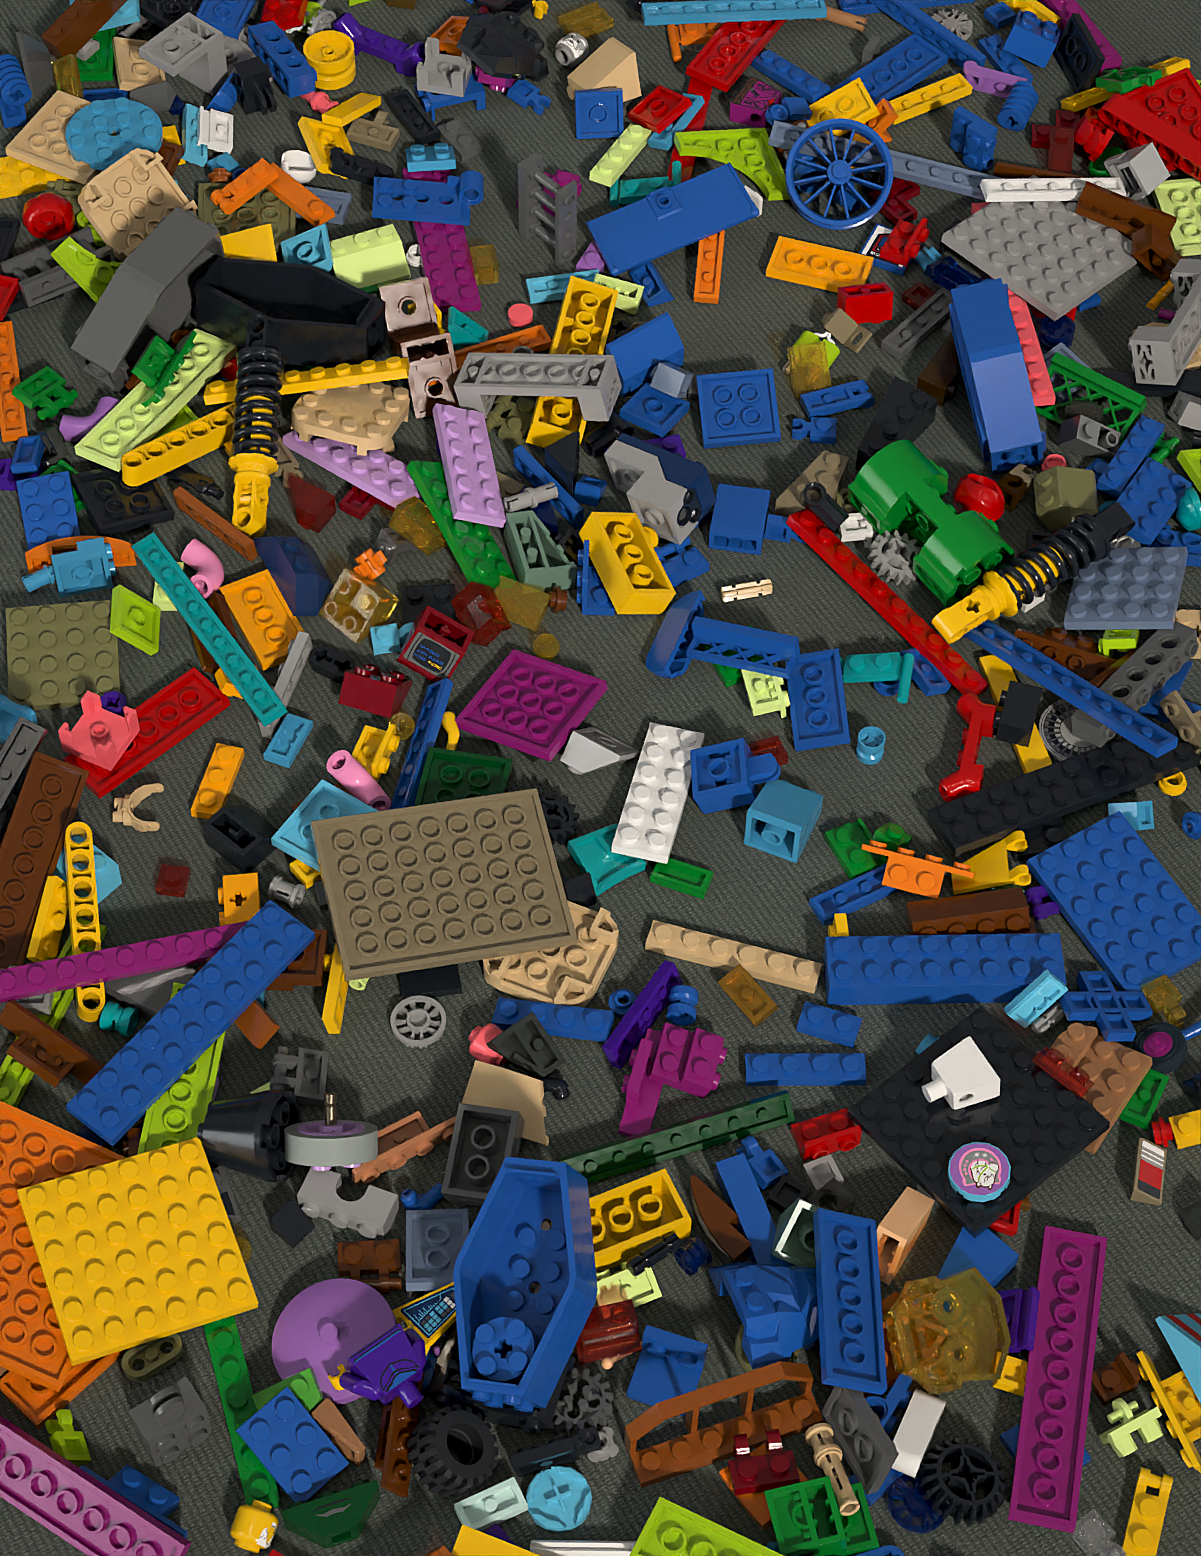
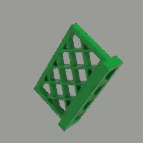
[1035,352,1147,444]

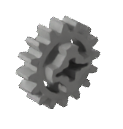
[867,530,922,585]

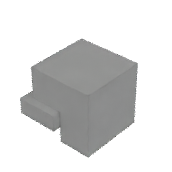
[1103,142,1171,201]

